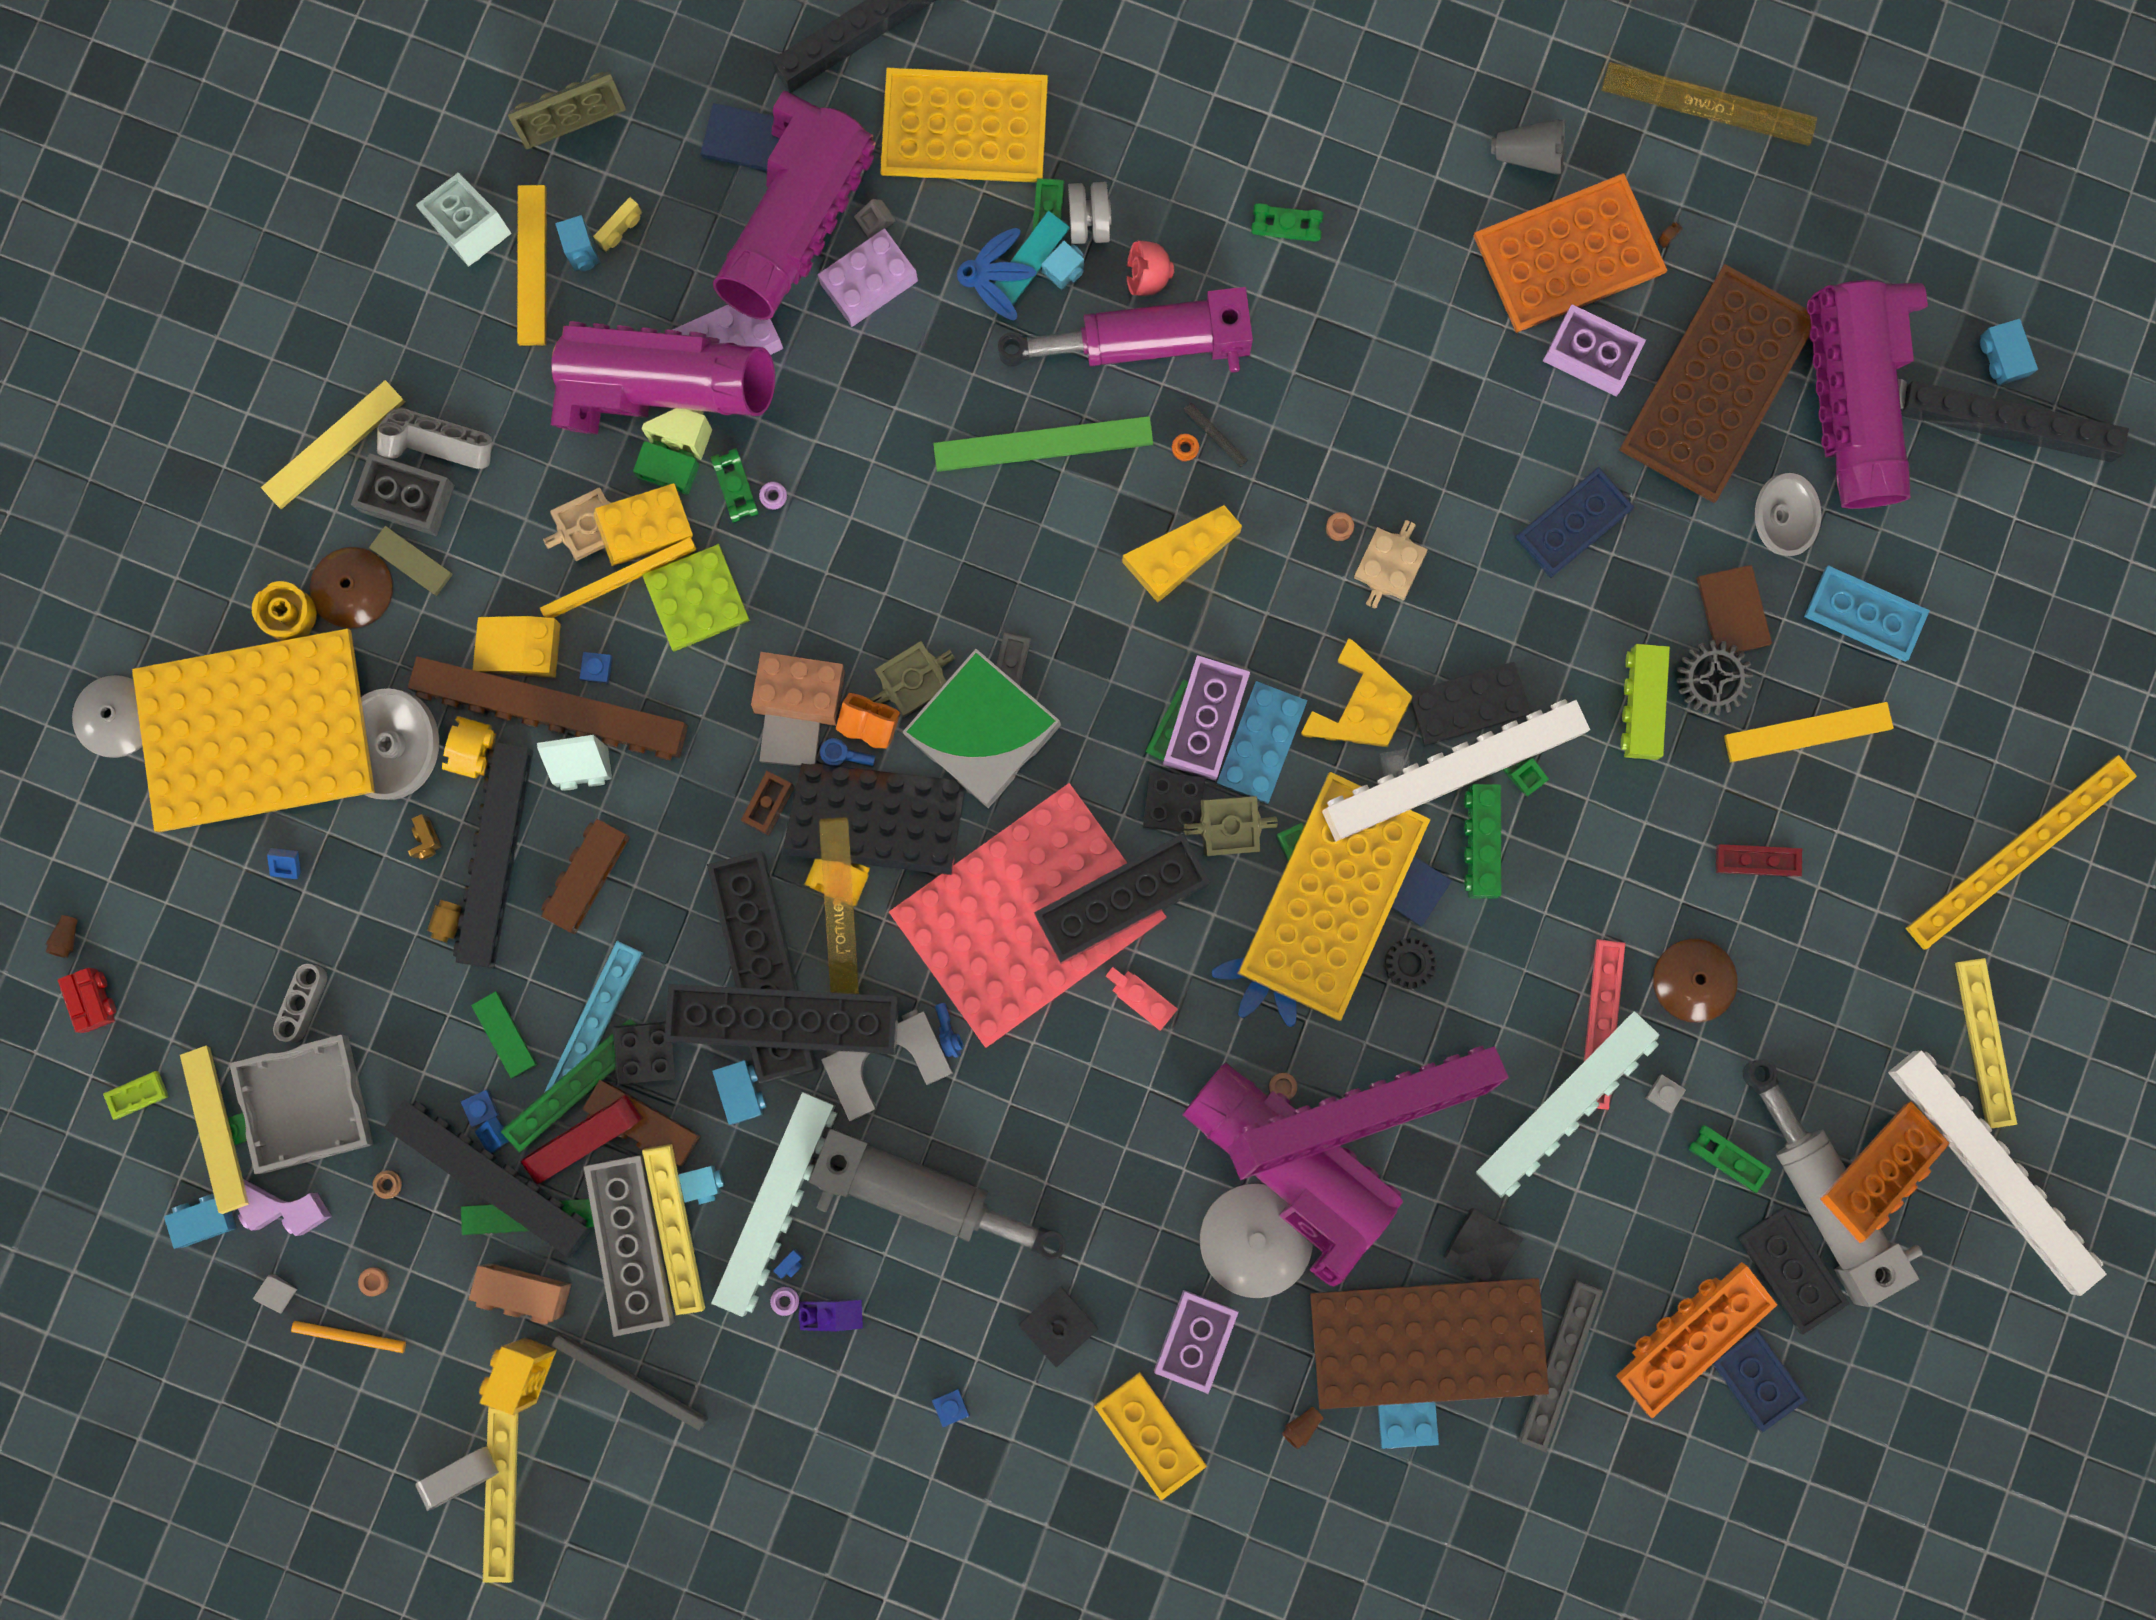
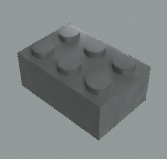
[351,453,455,536]

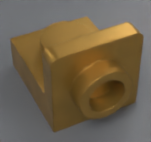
[408,814,442,860]

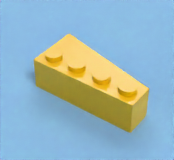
[1122,505,1242,602]

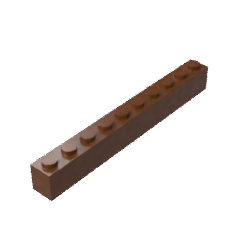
[408,656,688,761]

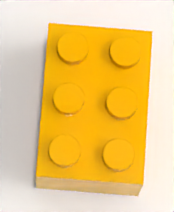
[594,484,693,566]

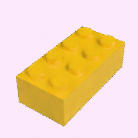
[479,1338,557,1415]

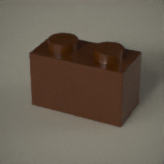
[741,771,795,836]

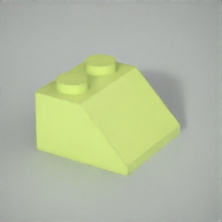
[642,408,712,460]

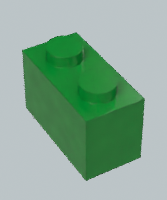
[633,440,700,495]

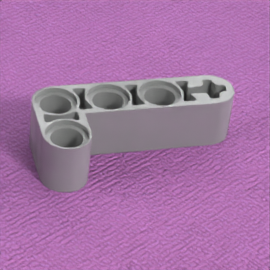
[376,408,492,469]

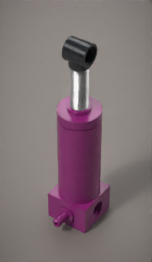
[998,287,1253,372]

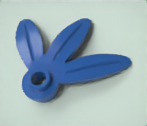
[957,228,1036,320]
[1212,958,1297,1027]

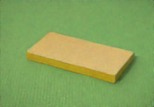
[1094,1372,1207,1501]

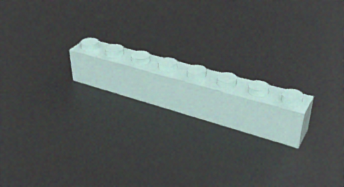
[1476,1011,1659,1198]
[711,1092,838,1317]

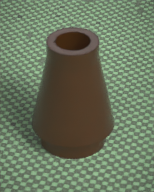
[45,915,78,958]
[1282,1406,1324,1449]

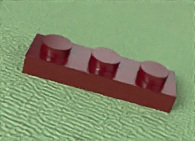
[1716,844,1802,877]

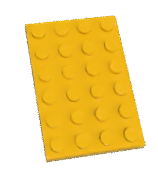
[881,68,1048,182]

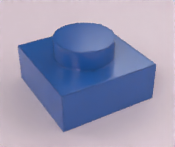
[580,652,612,684]
[267,848,301,879]
[461,1090,500,1127]
[475,1117,509,1153]
[773,1249,804,1279]
[932,1388,969,1427]

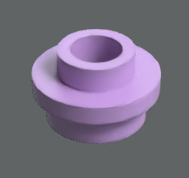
[759,482,787,509]
[771,1287,799,1316]

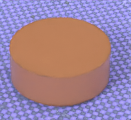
[1326,512,1354,541]
[1269,1073,1297,1100]
[358,1267,389,1296]

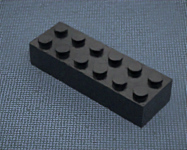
[1034,833,1210,964]

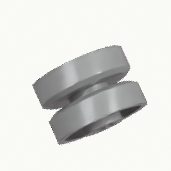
[1068,182,1111,244]

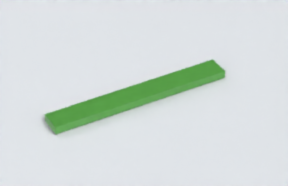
[933,416,1153,472]

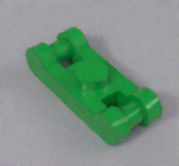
[1251,204,1324,241]
[711,448,759,522]

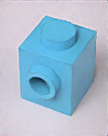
[1042,241,1084,290]
[678,1166,724,1205]

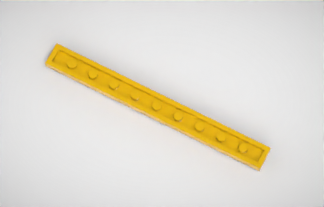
[1905,755,2137,950]

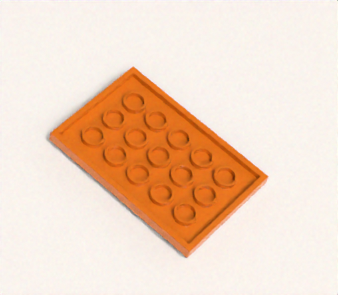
[1474,173,1667,333]

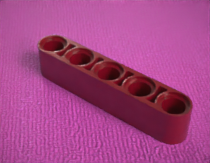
[520,1094,643,1185]

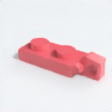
[1106,967,1178,1031]

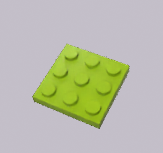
[642,544,750,652]

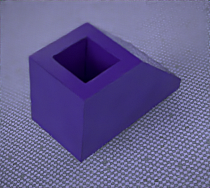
[799,1299,863,1331]

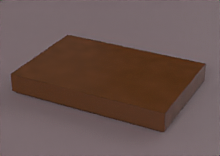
[1697,565,1772,657]

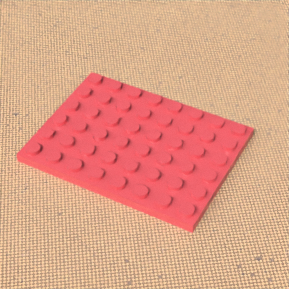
[889,783,1167,1048]

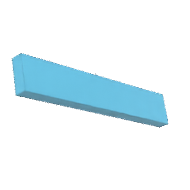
[545,941,643,1091]

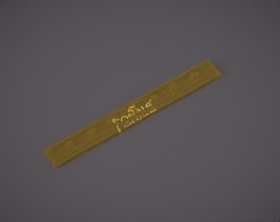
[1601,62,1818,146]
[819,817,859,994]

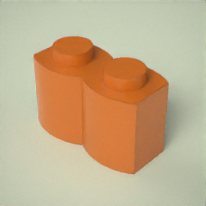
[836,693,900,749]

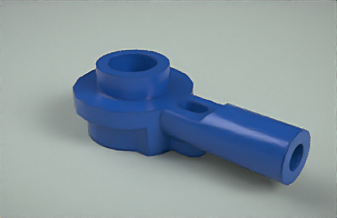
[820,738,875,766]
[935,1003,964,1058]

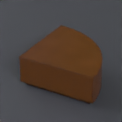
[1657,222,1683,249]

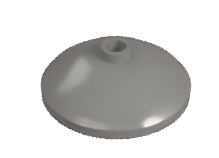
[1755,473,1821,556]
[72,675,143,758]

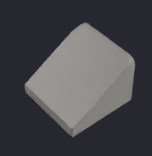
[854,199,895,238]
[253,1274,297,1314]

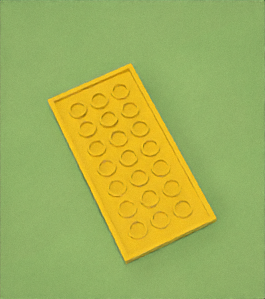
[1238,772,1430,1021]

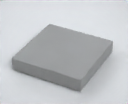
[760,714,821,767]

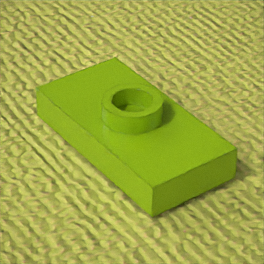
[103,1071,169,1120]

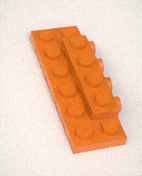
[1820,1101,1950,1243]
[1616,1262,1777,1418]

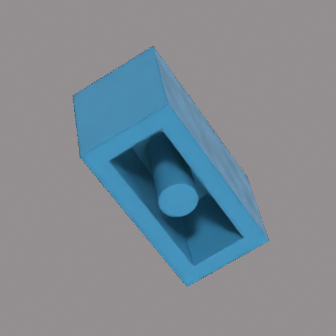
[555,215,600,271]
[1980,319,2038,386]
[713,1060,767,1125]
[164,1194,237,1249]

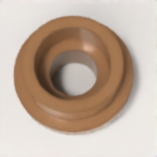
[373,1170,402,1199]

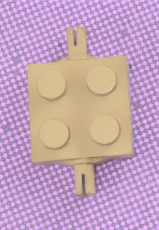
[543,487,610,561]
[1354,520,1428,608]

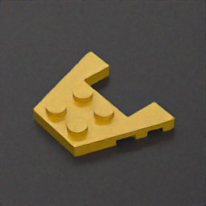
[1301,639,1412,747]

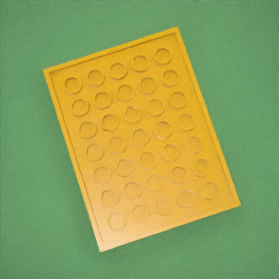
[132,629,375,832]

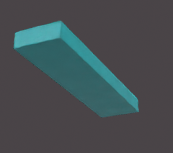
[994,211,1070,305]

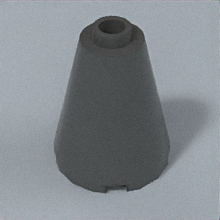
[1491,119,1565,174]

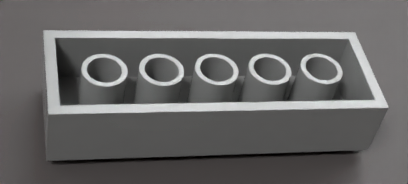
[584,1155,675,1336]

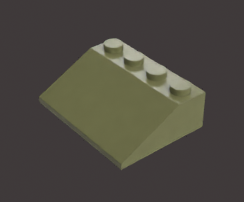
[508,71,626,150]

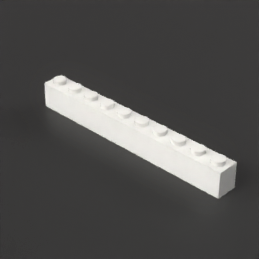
[1322,699,1590,842]
[1888,1051,2107,1296]

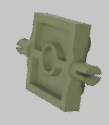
[869,641,955,717]
[1184,796,1278,856]

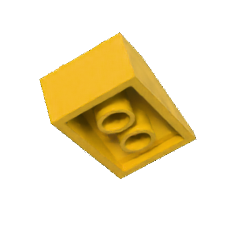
[473,616,561,678]

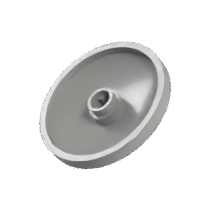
[361,688,439,800]
[1199,1184,1313,1298]

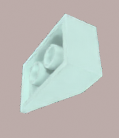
[416,173,511,266]
[537,735,612,791]

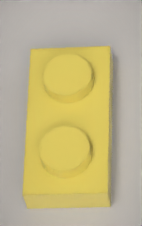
[593,197,642,252]

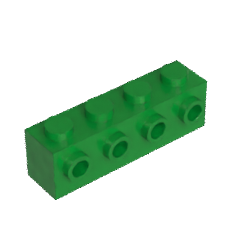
[1464,784,1501,899]

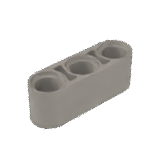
[273,964,327,1043]
[415,1446,499,1511]

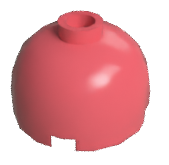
[1127,241,1174,296]

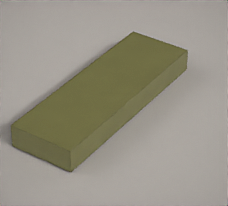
[369,526,453,596]

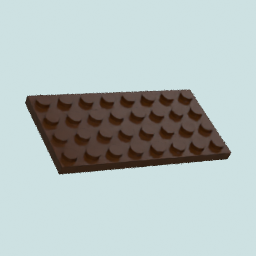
[1619,264,1811,503]
[1310,1278,1549,1409]

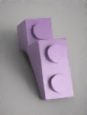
[238,1179,332,1236]

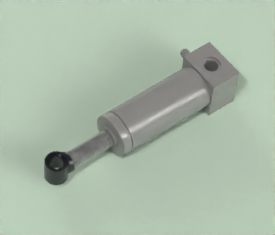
[1742,1059,1923,1307]

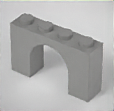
[822,1009,953,1121]

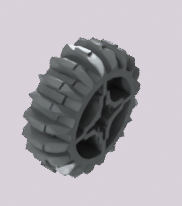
[1676,640,1753,715]

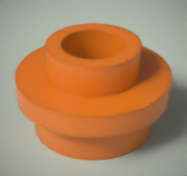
[1172,434,1199,461]

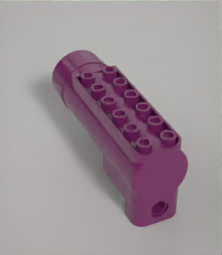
[713,90,876,320]
[1807,280,1928,509]
[550,321,775,435]
[1182,1062,1403,1286]

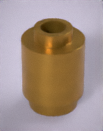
[427,900,462,943]

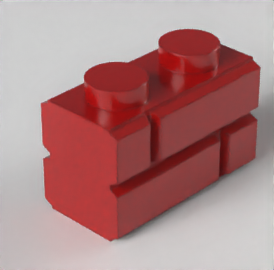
[58,968,116,1033]

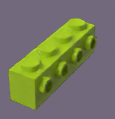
[1621,644,1670,760]

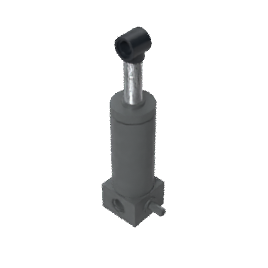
[809,1129,1066,1260]

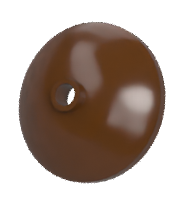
[310,547,393,629]
[1653,939,1738,1023]

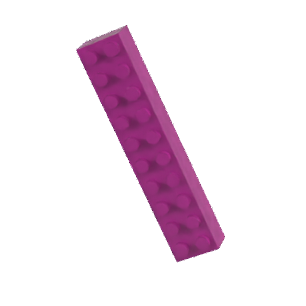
[1227,1046,1509,1180]

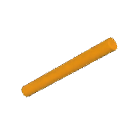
[291,1321,406,1353]

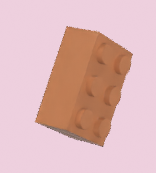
[751,652,845,726]
[469,1263,571,1324]

